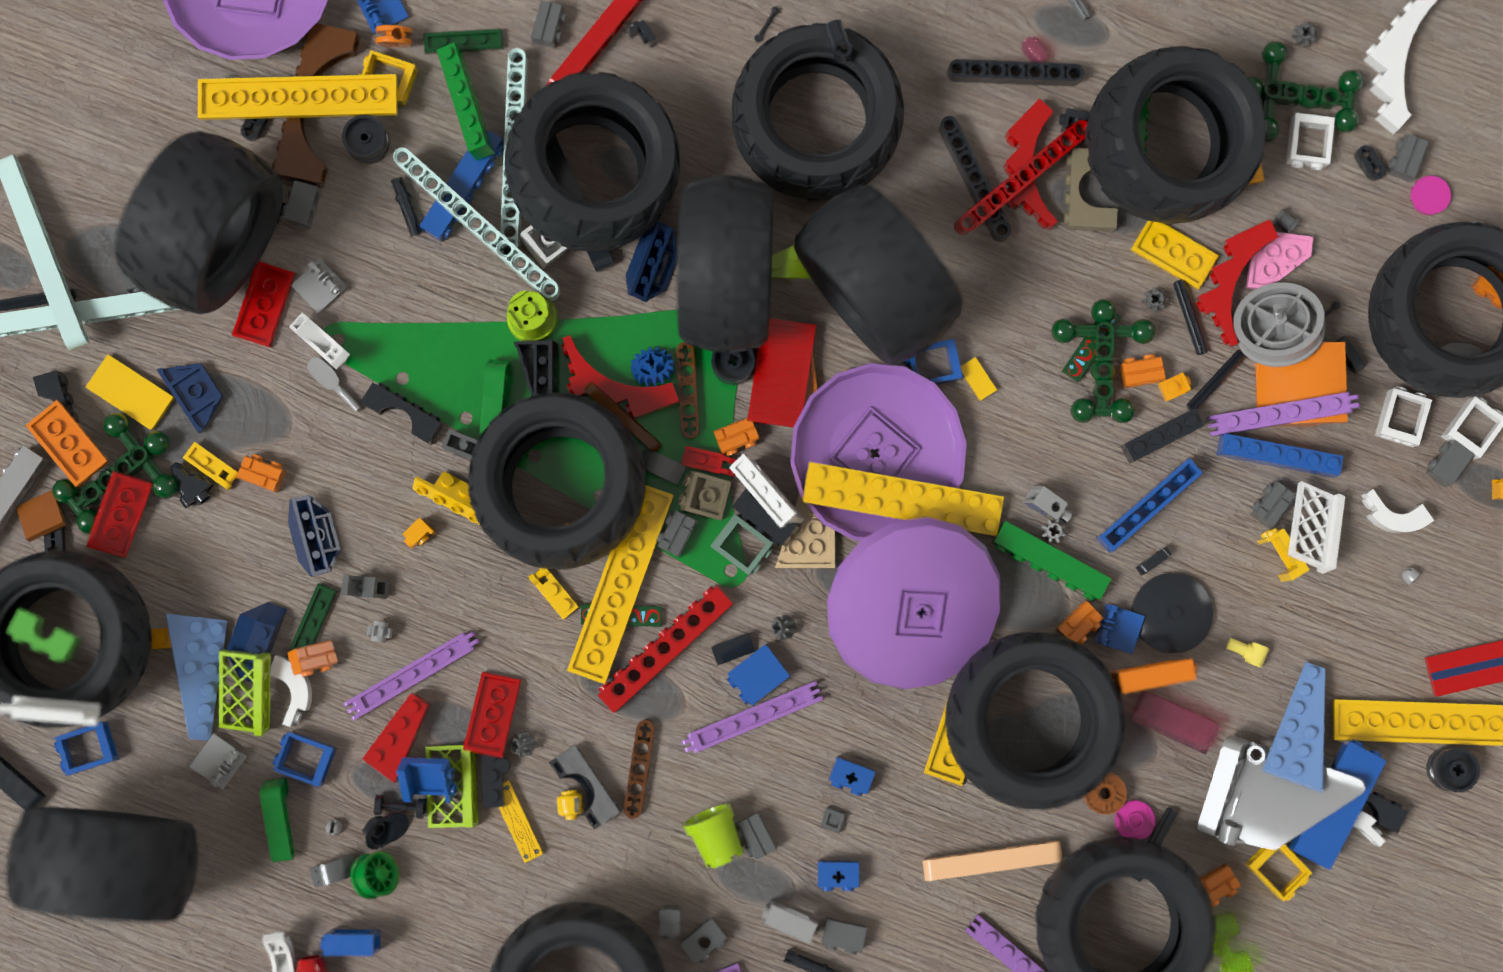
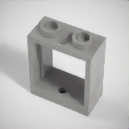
[762,900,818,944]

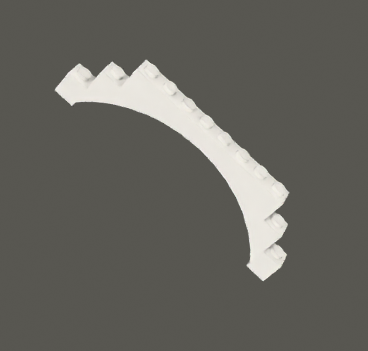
[1364,0,1437,134]

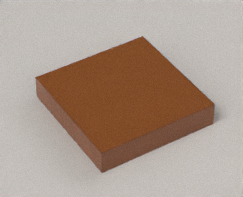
[16,490,66,542]

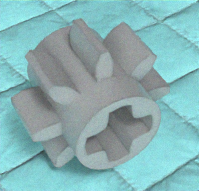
[1041,520,1065,543]
[367,621,393,643]

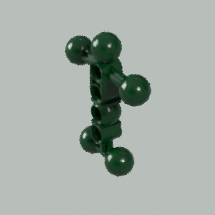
[1247,41,1363,142]
[1051,299,1156,424]
[52,413,178,535]

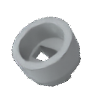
[1402,567,1420,585]
[325,819,343,836]

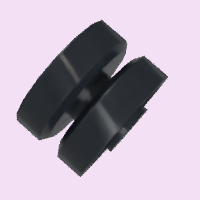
[342,115,390,164]
[711,348,755,386]
[1426,747,1480,792]

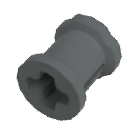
[1272,208,1299,234]

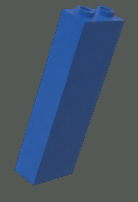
[1289,739,1386,870]

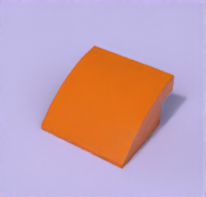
[1255,342,1348,427]

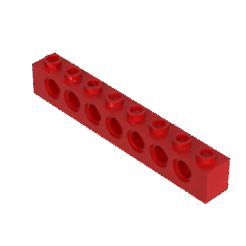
[597,586,733,713]

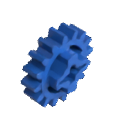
[631,347,674,387]

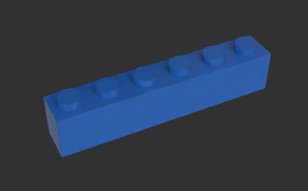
[420,129,504,242]
[1216,434,1343,478]
[1096,458,1203,553]

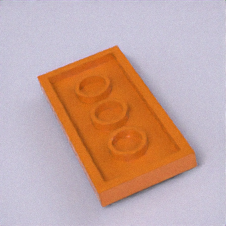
[25,400,110,487]

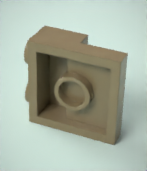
[678,471,731,521]

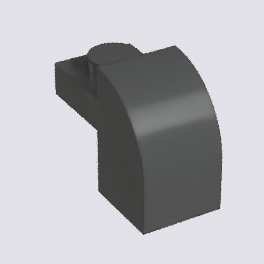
[642,449,686,485]
[341,575,389,599]
[309,855,355,888]

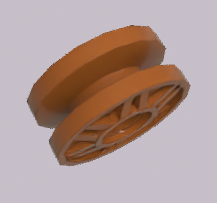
[1083,772,1127,815]

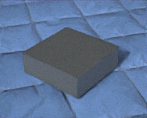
[820,807,846,833]

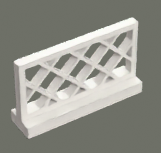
[729,454,805,528]
[1288,481,1345,574]
[0,697,100,725]

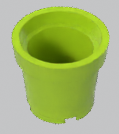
[507,291,558,341]
[682,803,744,868]

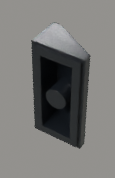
[711,633,755,665]

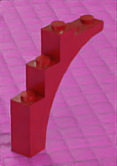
[1003,98,1058,231]
[1196,219,1278,348]
[561,336,680,420]

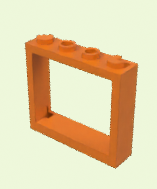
[1109,659,1197,693]

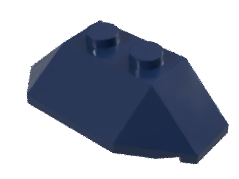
[626,221,678,302]
[288,495,341,577]
[227,602,287,683]

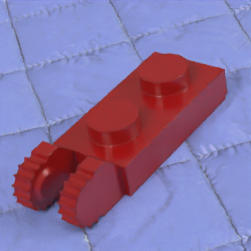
[681,446,738,477]

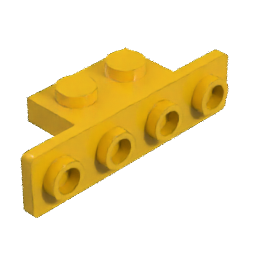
[412,471,479,524]

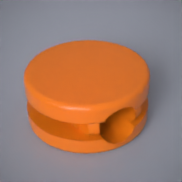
[375,25,412,48]

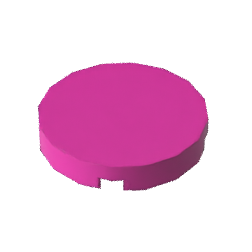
[1410,176,1451,216]
[1114,800,1156,839]

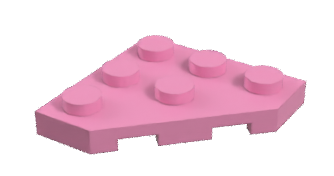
[1246,232,1313,289]

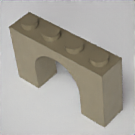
[1063,148,1117,232]

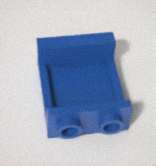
[726,644,790,706]
[396,758,457,803]

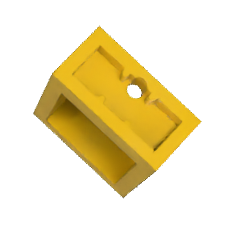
[359,50,418,107]
[1244,844,1312,901]

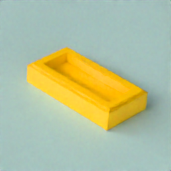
[960,357,997,401]

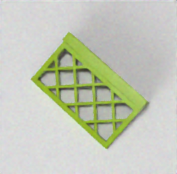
[219,650,271,736]
[425,745,479,828]

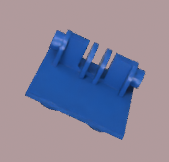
[357,0,408,34]
[1094,604,1145,654]

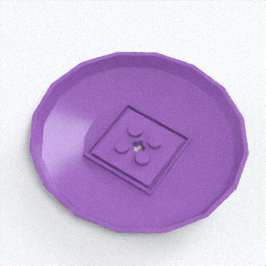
[163,0,328,60]
[790,363,967,541]
[827,517,1001,690]

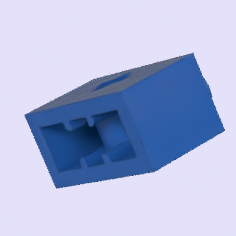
[828,757,875,796]
[817,860,859,891]

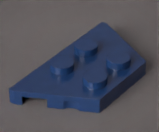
[157,363,223,434]

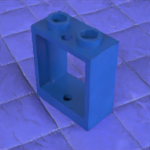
[905,339,963,385]
[54,721,119,776]
[273,731,337,787]
[320,929,381,956]

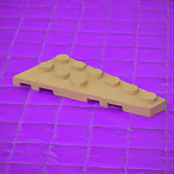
[775,494,835,568]

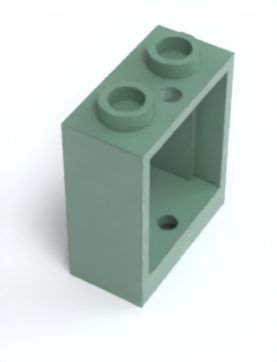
[710,514,773,576]

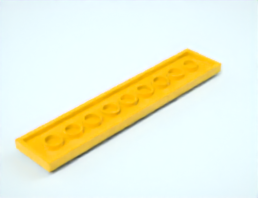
[198,74,398,120]
[802,462,1004,536]
[567,485,674,684]
[1332,699,1503,746]

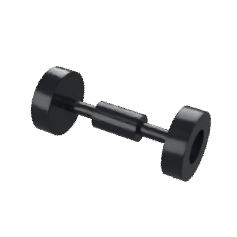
[374,795,426,819]

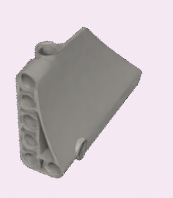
[1197,735,1365,850]

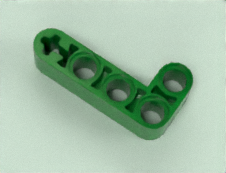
[480,359,511,435]
[260,778,295,863]

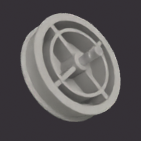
[1234,282,1326,367]

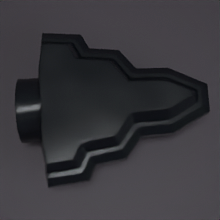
[171,462,216,509]

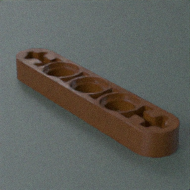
[676,342,699,439]
[584,381,663,452]
[624,720,655,819]

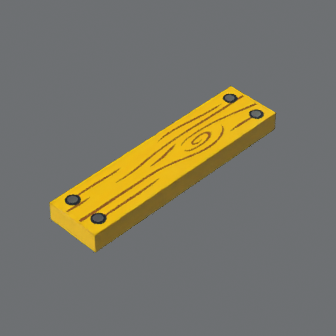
[499,780,544,863]

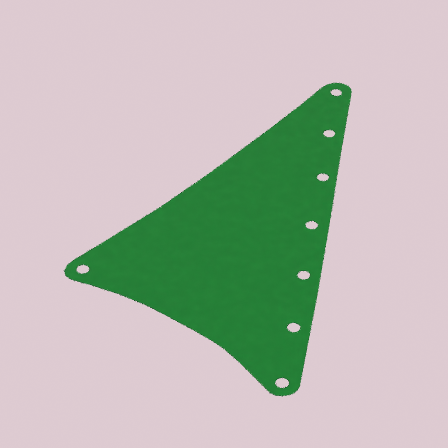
[323,309,747,588]

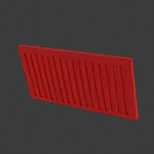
[747,318,816,428]

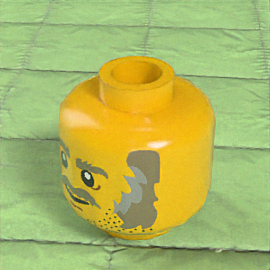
[557,790,584,820]

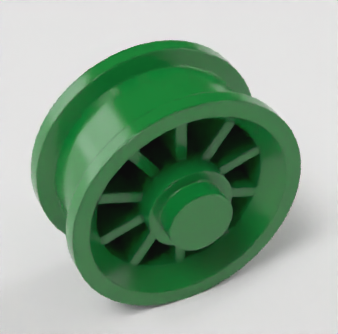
[351,851,399,899]

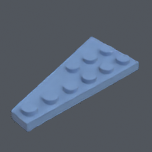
[165,613,227,741]
[1263,662,1325,793]

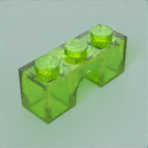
[1213,911,1254,972]

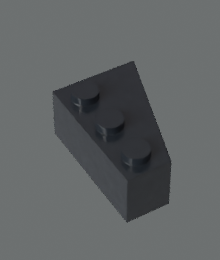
[513,340,558,396]
[732,488,800,547]

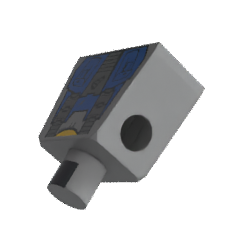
[1022,486,1072,523]

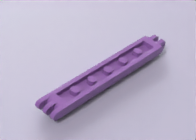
[1207,392,1361,437]
[343,631,480,721]
[681,680,824,753]
[965,914,1045,972]

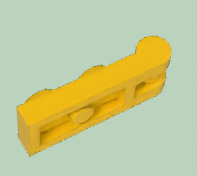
[183,442,238,490]
[528,568,579,620]

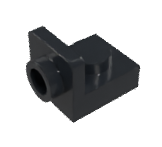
[627,19,657,48]
[1058,108,1090,132]

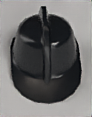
[362,813,409,850]

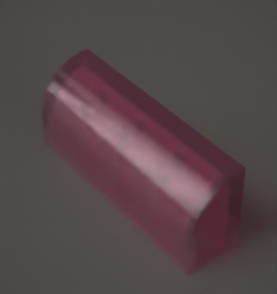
[1132,689,1220,755]

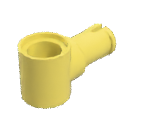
[1226,638,1269,668]

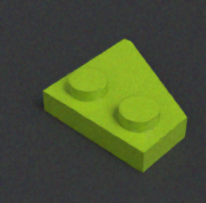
[771,245,812,280]

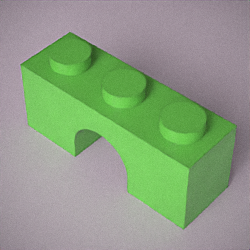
[7,609,82,662]

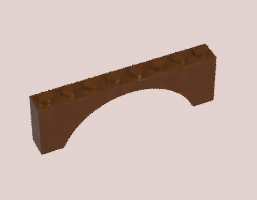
[272,23,360,188]

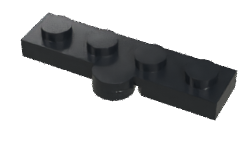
[481,754,511,808]

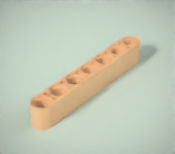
[922,840,1063,881]

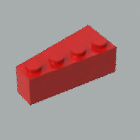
[362,693,431,783]

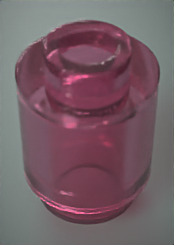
[1021,36,1049,62]

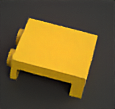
[1257,528,1309,582]

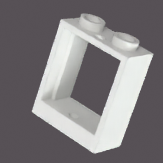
[1286,113,1335,170]
[1375,387,1432,447]
[1441,396,1503,460]

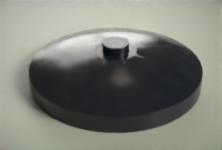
[1131,573,1213,653]

